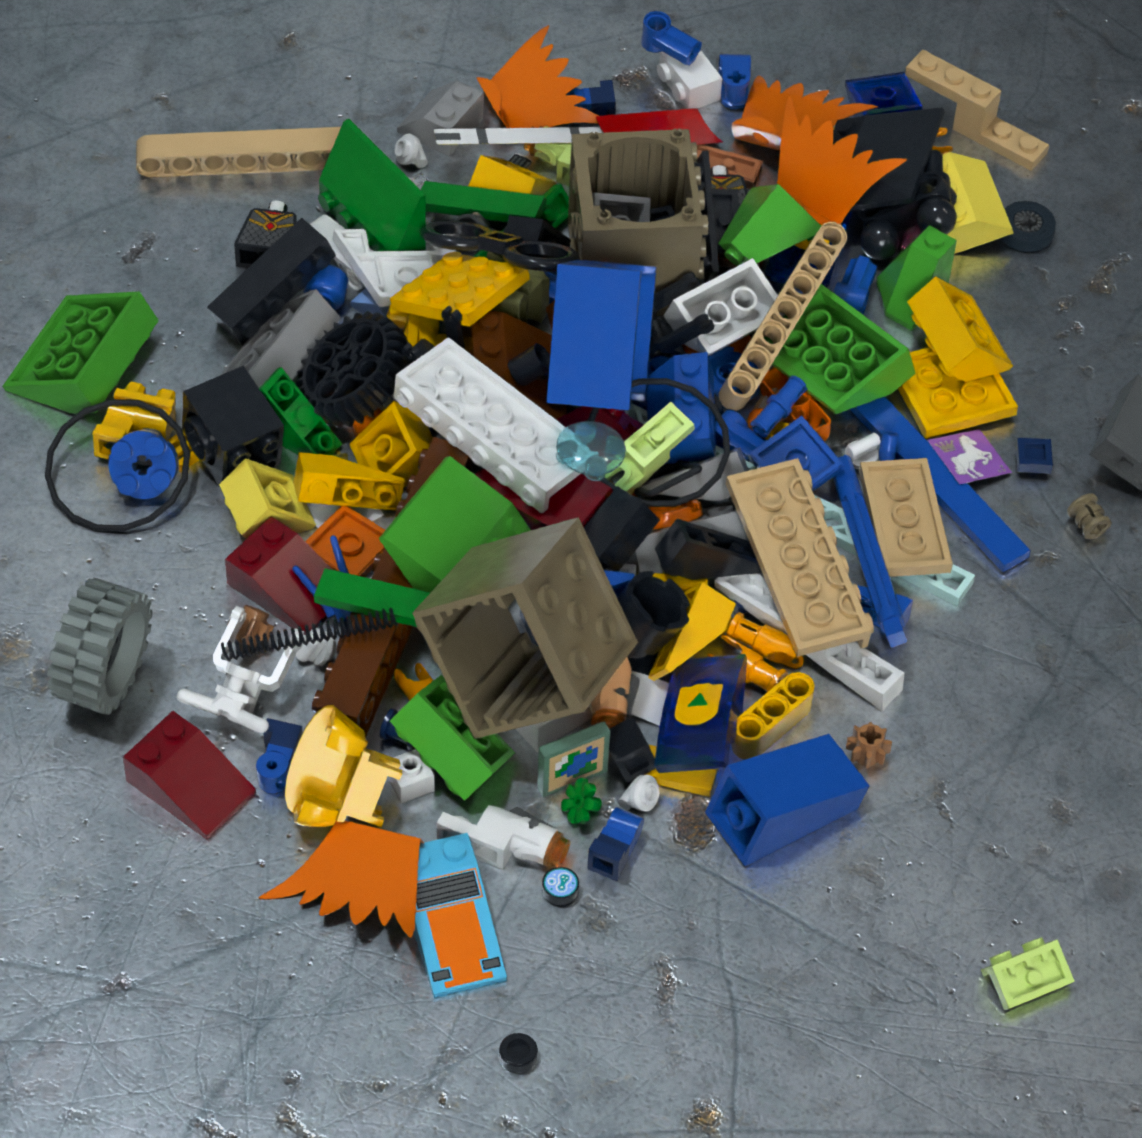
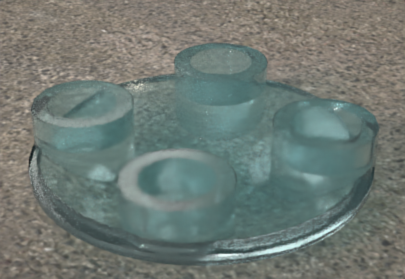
[556,421,626,481]

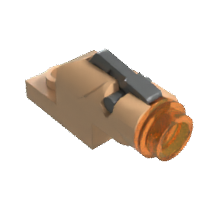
[591,657,640,729]

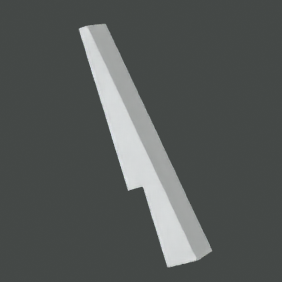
[715,573,904,712]

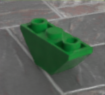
[258,367,342,455]

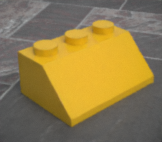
[907,276,1013,382]

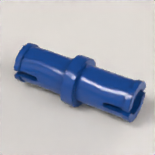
[750,376,808,438]

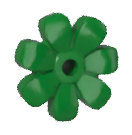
[561,778,602,824]

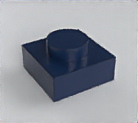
[1016,438,1053,474]

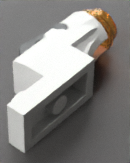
[437,805,570,870]

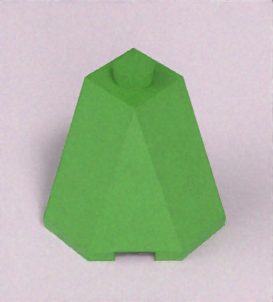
[718,184,821,266]
[876,225,957,331]

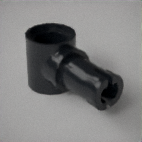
[508,343,550,386]

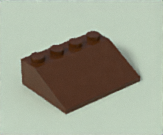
[462,311,567,420]

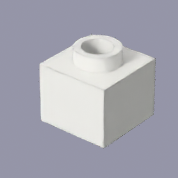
[387,749,435,804]

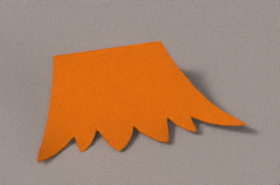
[476,25,598,128]
[731,75,878,151]
[777,95,907,225]
[258,820,425,938]

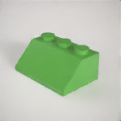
[390,674,515,801]

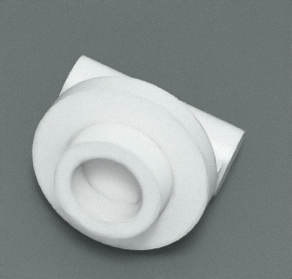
[395,133,428,168]
[845,433,881,469]
[296,628,337,666]
[618,775,660,811]

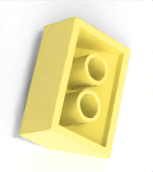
[942,152,1014,254]

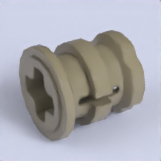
[1067,493,1112,539]

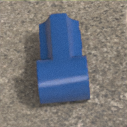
[641,11,702,66]
[833,255,877,314]
[715,409,767,464]

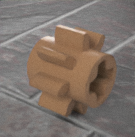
[227,605,274,647]
[846,722,892,768]

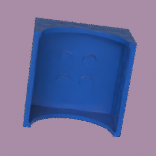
[547,260,657,410]

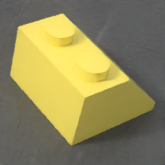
[219,458,316,538]

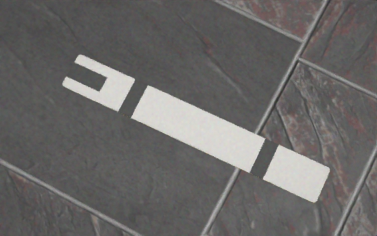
[434,127,604,145]

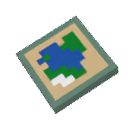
[537,721,610,797]

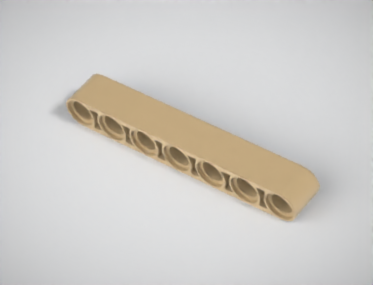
[136,127,341,177]
[719,222,847,411]

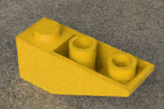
[293,452,405,511]

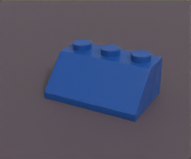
[647,352,716,464]

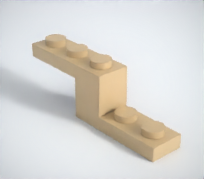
[905,50,1049,171]

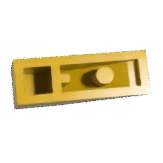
[648,582,736,681]

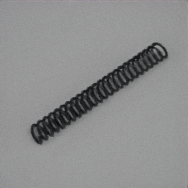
[221,607,398,662]

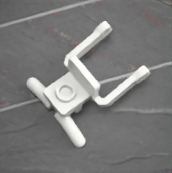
[177,606,306,733]

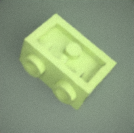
[980,937,1075,1010]

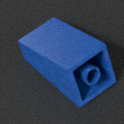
[705,734,870,866]

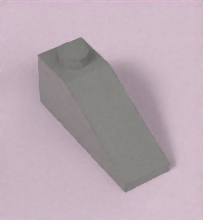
[641,447,749,503]

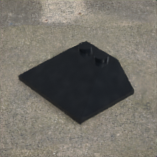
[833,107,945,211]

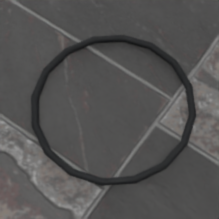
[584,378,730,507]
[45,399,190,531]

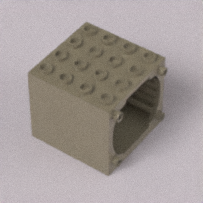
[567,128,708,316]
[412,517,638,739]

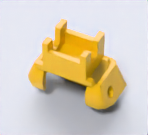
[285,705,402,827]

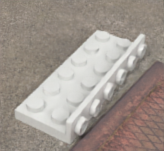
[394,337,598,513]

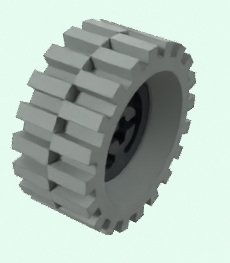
[47,578,152,714]

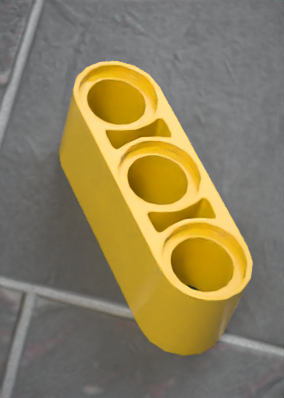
[731,672,815,759]

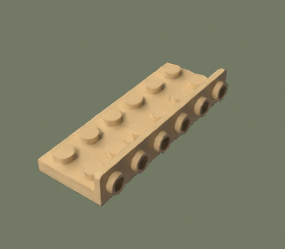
[726,458,874,657]

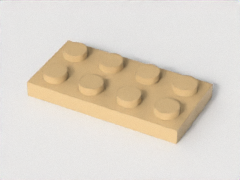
[859,458,953,577]

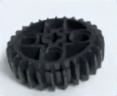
[295,311,409,428]

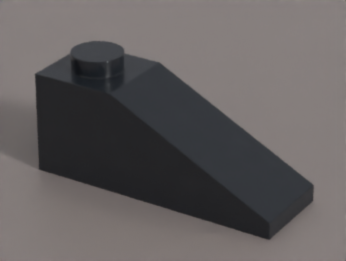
[655,519,762,580]

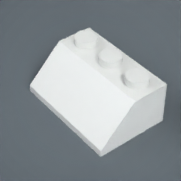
[664,258,785,356]

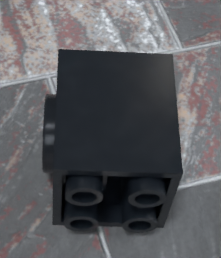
[182,365,284,487]

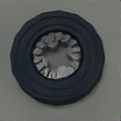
[1001,201,1056,252]

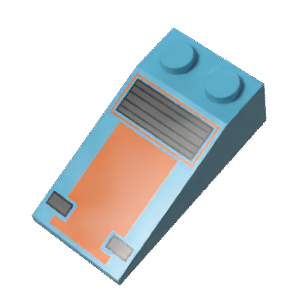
[414,833,507,998]

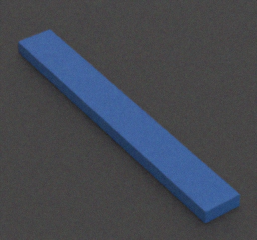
[850,396,1031,573]

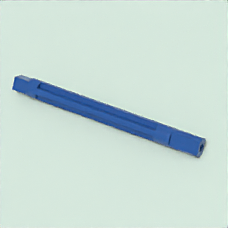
[833,455,908,648]

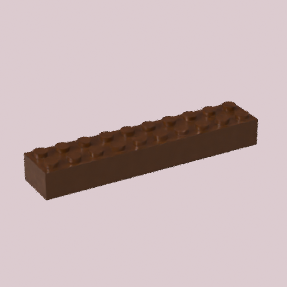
[312,437,472,740]

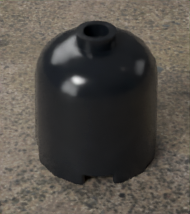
[617,571,690,660]

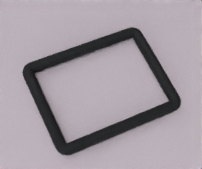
[634,460,702,497]

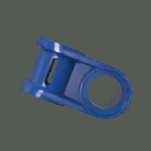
[719,54,751,110]

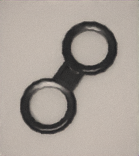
[420,221,580,272]

